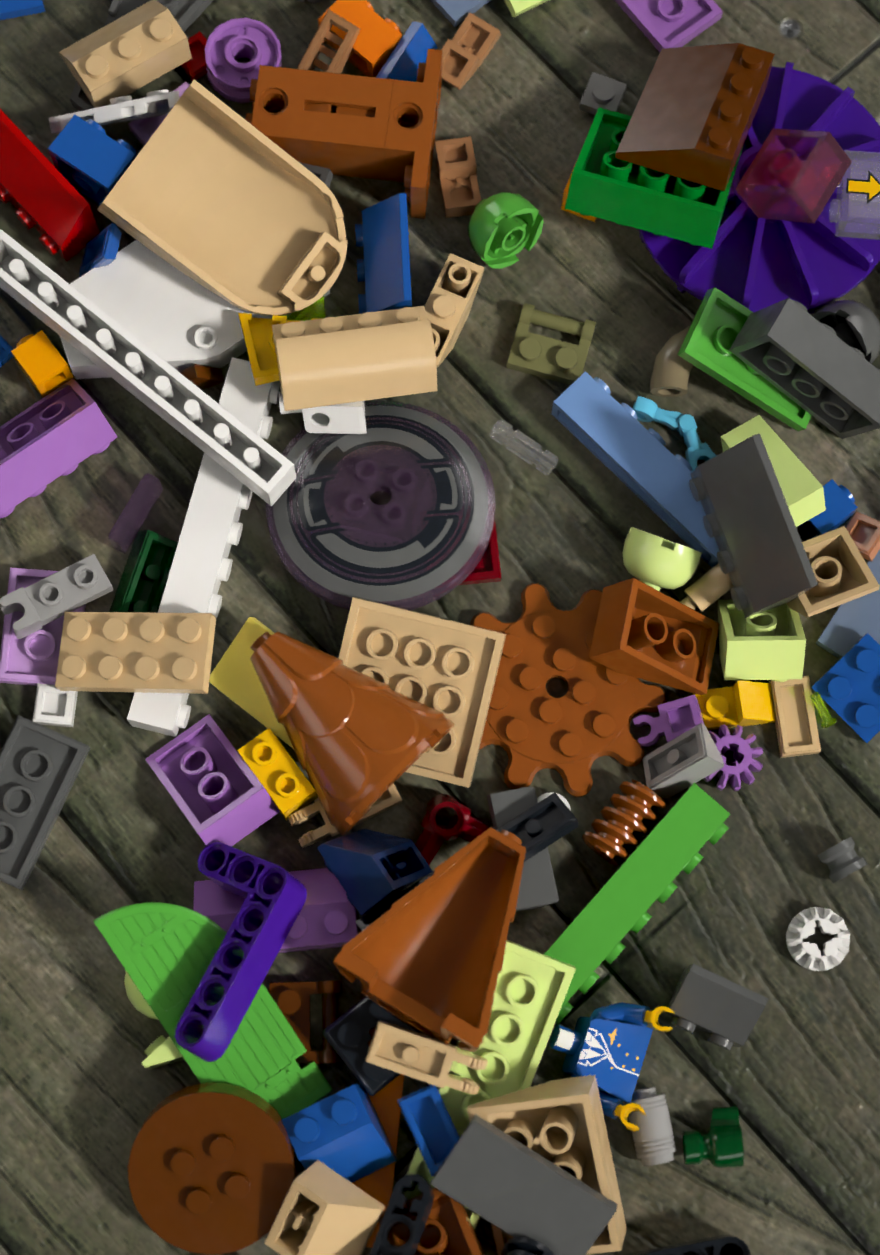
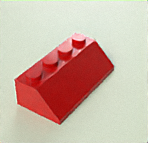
[0,109,100,262]

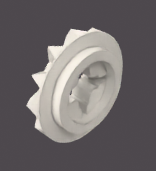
[786,907,851,971]

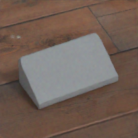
[642,723,724,799]

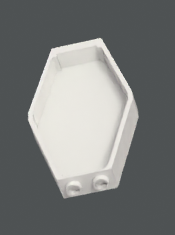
[59,240,330,379]

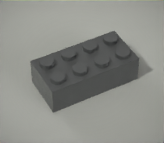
[729,298,880,439]

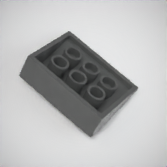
[689,433,818,618]

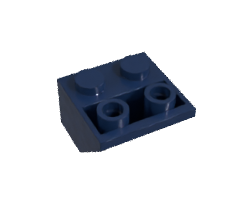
[317,829,432,915]

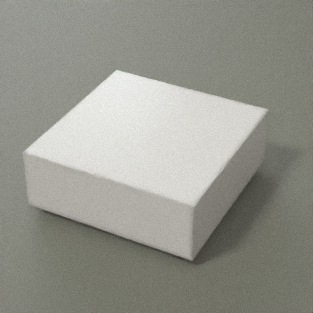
[33,683,78,727]

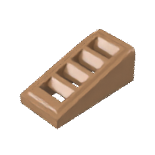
[296,9,360,74]

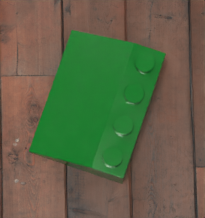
[565,108,743,249]

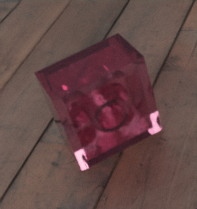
[735,129,852,224]

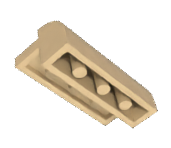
[272,306,437,411]

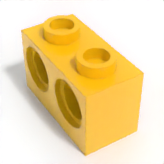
[237,727,318,820]

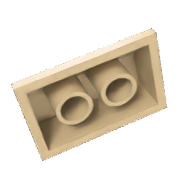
[59,0,192,108]

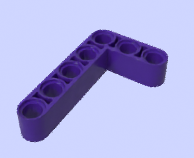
[175,842,307,1062]

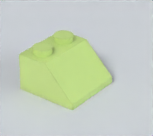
[717,600,806,682]

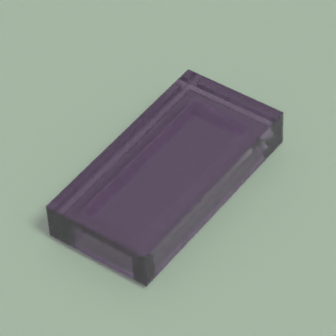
[108,473,163,554]

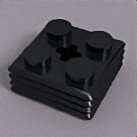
[323,996,428,1096]

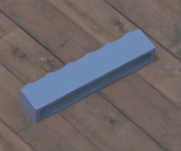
[551,371,719,568]

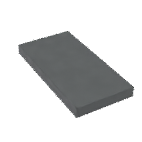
[0,715,91,891]
[430,1114,618,1255]

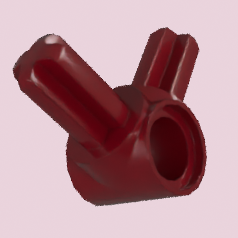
[415,794,494,865]

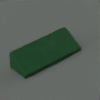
[109,530,178,613]

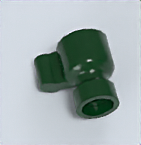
[682,1106,744,1168]

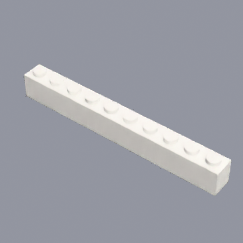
[0,229,296,507]
[127,357,281,737]

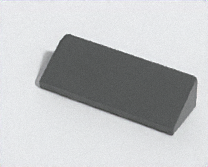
[487,787,559,911]

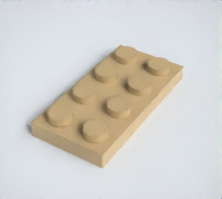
[55,612,216,694]

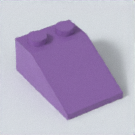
[145,714,280,847]

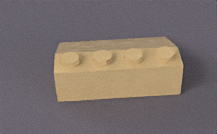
[467,1075,627,1255]

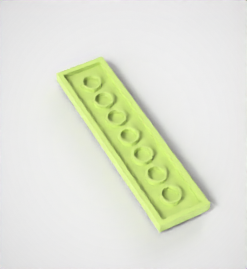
[404,940,576,1230]

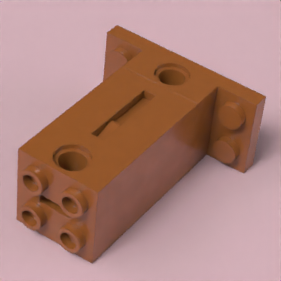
[245,49,443,219]

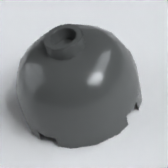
[813,300,880,364]

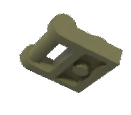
[507,302,597,385]

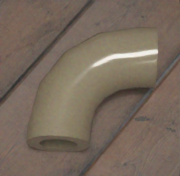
[650,325,694,397]

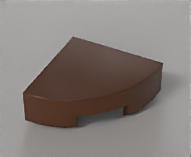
[180,364,224,390]

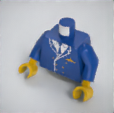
[549,1002,675,1131]

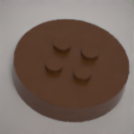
[128,1083,296,1255]

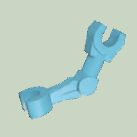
[632,396,716,472]

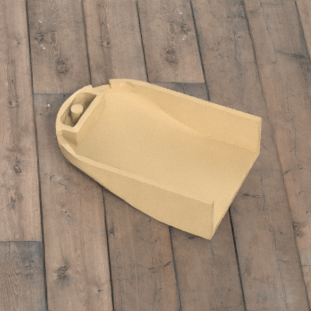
[97,79,348,316]

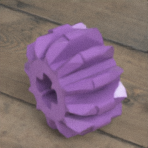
[704,724,763,791]

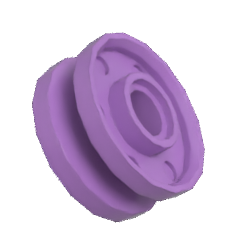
[205,18,282,103]

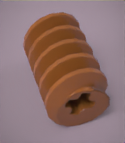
[582,779,667,867]

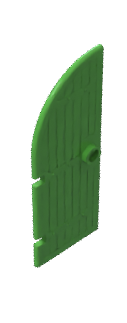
[93,902,332,1119]

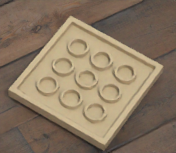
[339,597,507,788]

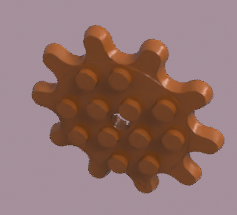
[470,583,667,797]

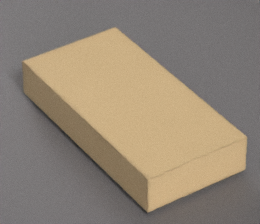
[769,675,821,758]

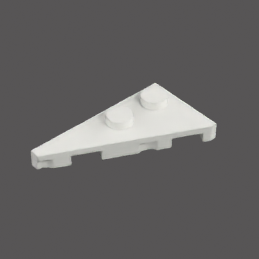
[49,89,180,134]

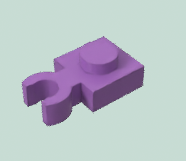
[633,694,704,747]

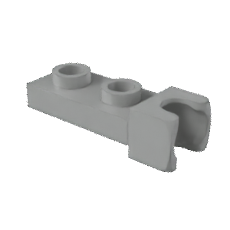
[0,554,113,639]

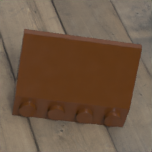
[615,43,775,191]

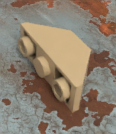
[424,253,484,368]

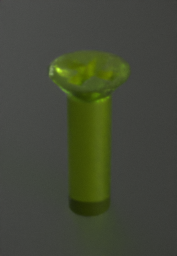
[810,692,837,728]

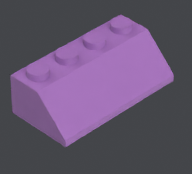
[0,378,117,519]
[193,868,358,953]

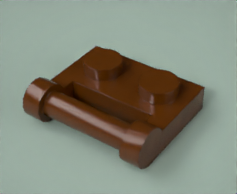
[269,981,343,1064]

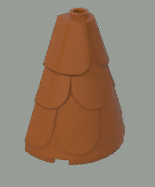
[250,632,455,836]
[333,827,526,1052]

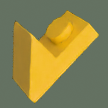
[693,680,776,730]

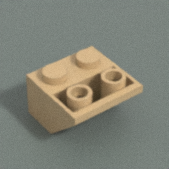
[264,1160,385,1255]

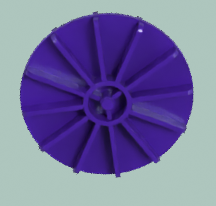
[639,62,880,314]

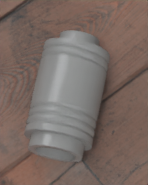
[626,1087,677,1166]

